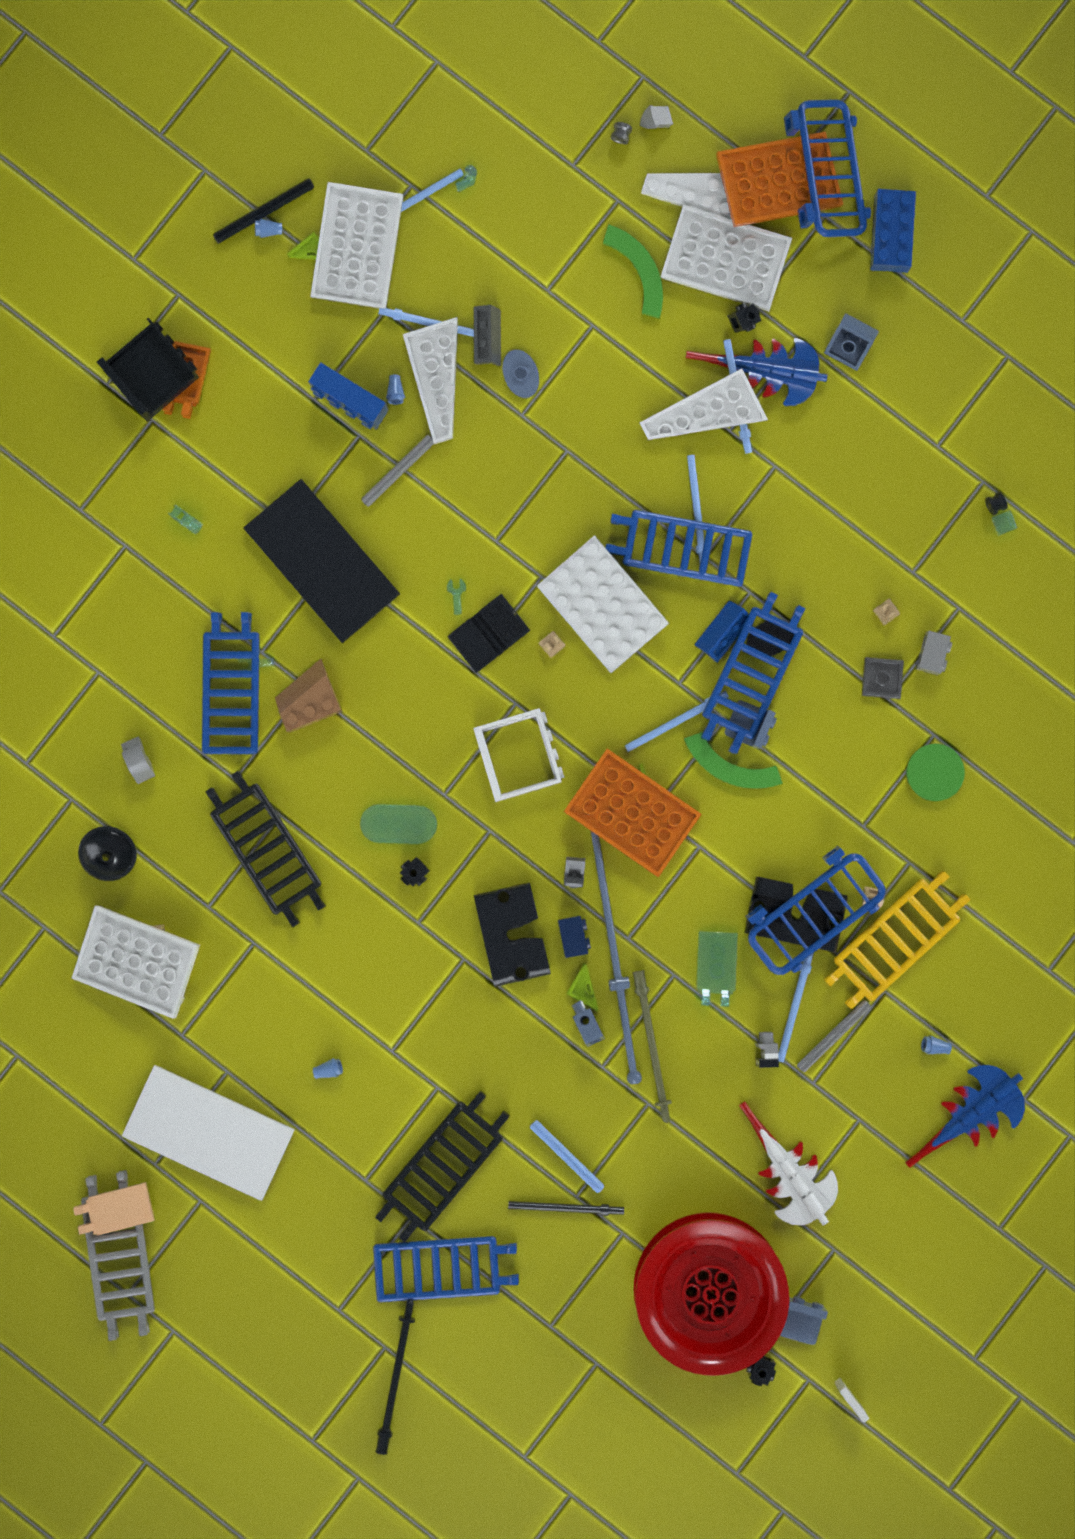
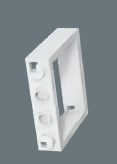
[473,708,564,802]

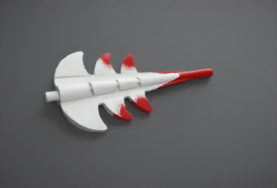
[739,1101,838,1226]

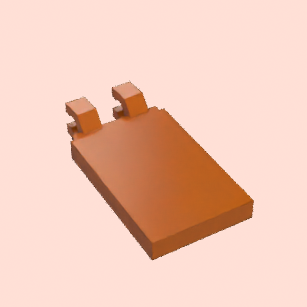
[162,341,211,419]

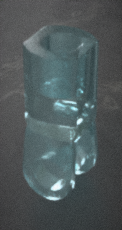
[168,505,203,534]

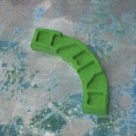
[603,224,663,319]
[684,732,783,789]

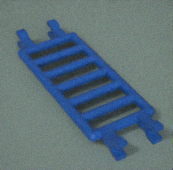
[701,592,806,754]

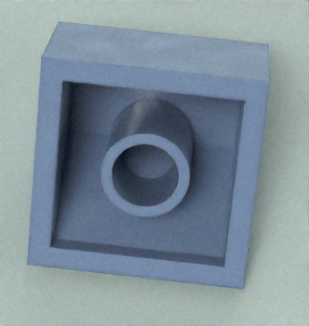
[824,313,879,371]

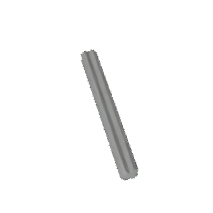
[361,435,434,506]
[797,1000,871,1072]

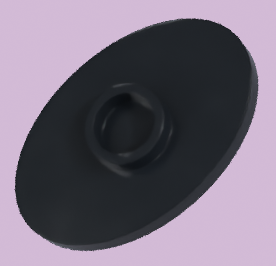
[746,620,794,656]

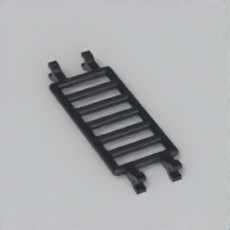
[205,771,326,927]
[375,1090,510,1243]

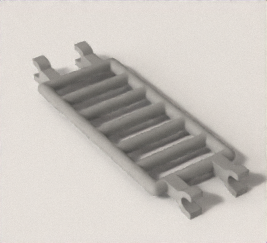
[81,1170,155,1341]

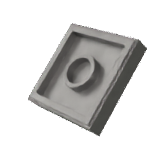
[862,657,904,699]

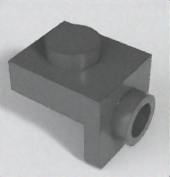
[564,857,585,888]

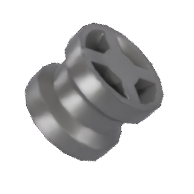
[610,122,633,144]

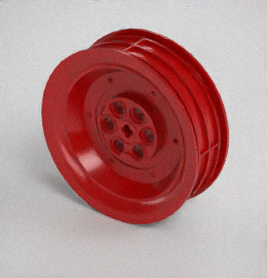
[633,1212,790,1376]

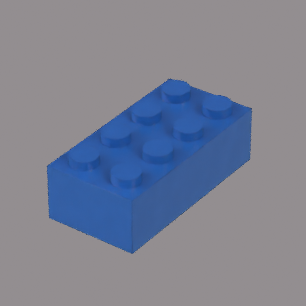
[870,189,916,273]
[308,362,388,430]

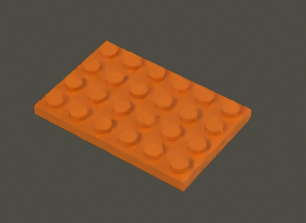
[716,132,843,227]
[563,748,701,877]

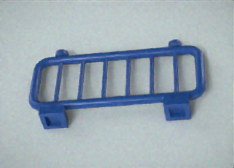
[784,99,871,237]
[745,846,886,975]

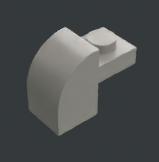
[121,736,155,784]

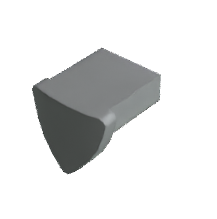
[640,105,673,129]

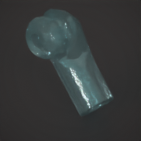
[455,165,477,192]

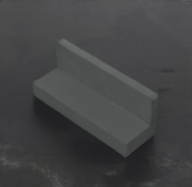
[474,305,501,366]

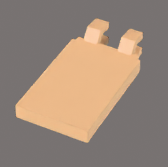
[73,1182,155,1236]

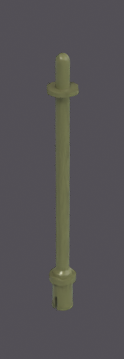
[632,970,672,1123]

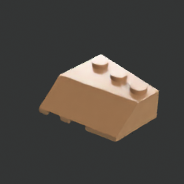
[275,659,343,733]

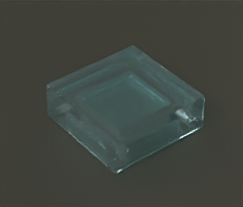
[992,510,1018,536]

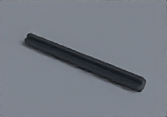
[213,178,314,243]

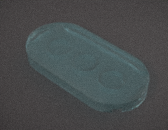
[360,804,437,844]

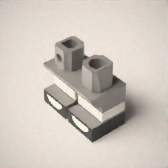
[755,1032,779,1068]

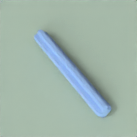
[530,1120,604,1193]

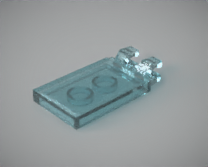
[696,931,738,1007]

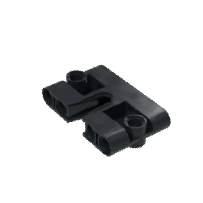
[744,876,848,952]
[474,882,551,987]

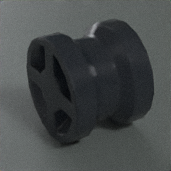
[985,492,1008,516]

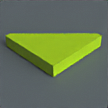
[287,232,319,260]
[566,963,599,1012]

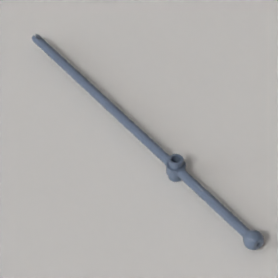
[591,832,642,1084]

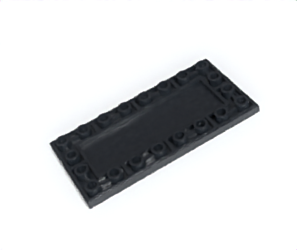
[243,479,401,644]

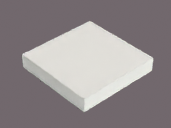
[835,1378,870,1423]

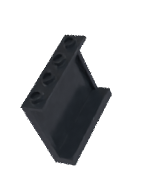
[97,317,199,422]

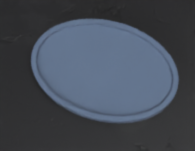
[503,350,539,398]

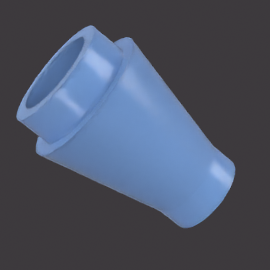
[255,219,282,238]
[386,375,405,405]
[921,1035,952,1054]
[313,1058,343,1079]

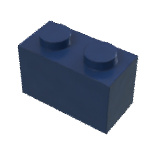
[558,915,591,958]

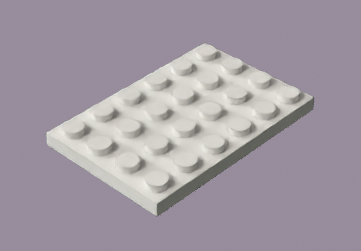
[310,182,404,309]
[661,204,792,312]
[537,536,669,673]
[72,906,200,1019]

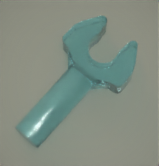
[447,579,466,615]
[238,658,275,670]

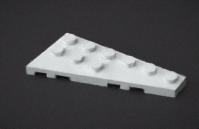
[641,173,750,225]
[403,317,458,444]
[640,369,768,440]

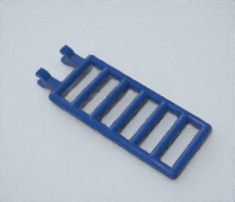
[606,510,752,587]
[202,612,259,754]
[373,1236,519,1302]

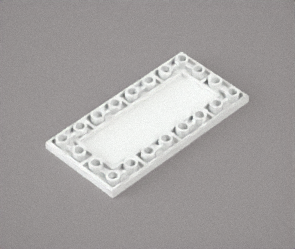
[122,1065,295,1201]

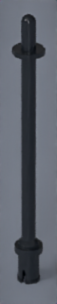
[375,1299,415,1455]

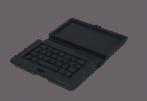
[447,594,531,673]

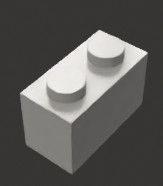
[916,631,952,675]

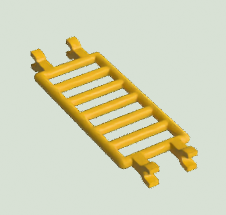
[824,871,971,1009]

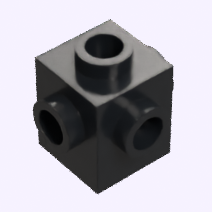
[727,303,762,333]
[400,857,430,887]
[746,1356,776,1386]

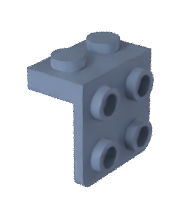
[725,700,777,749]
[780,1296,828,1345]

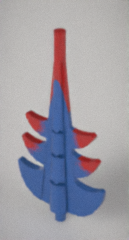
[686,338,828,406]
[905,1065,1025,1168]

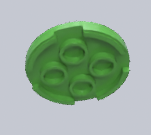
[906,744,965,801]

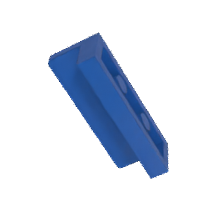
[695,601,749,663]

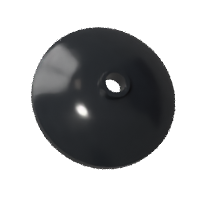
[78,826,137,881]

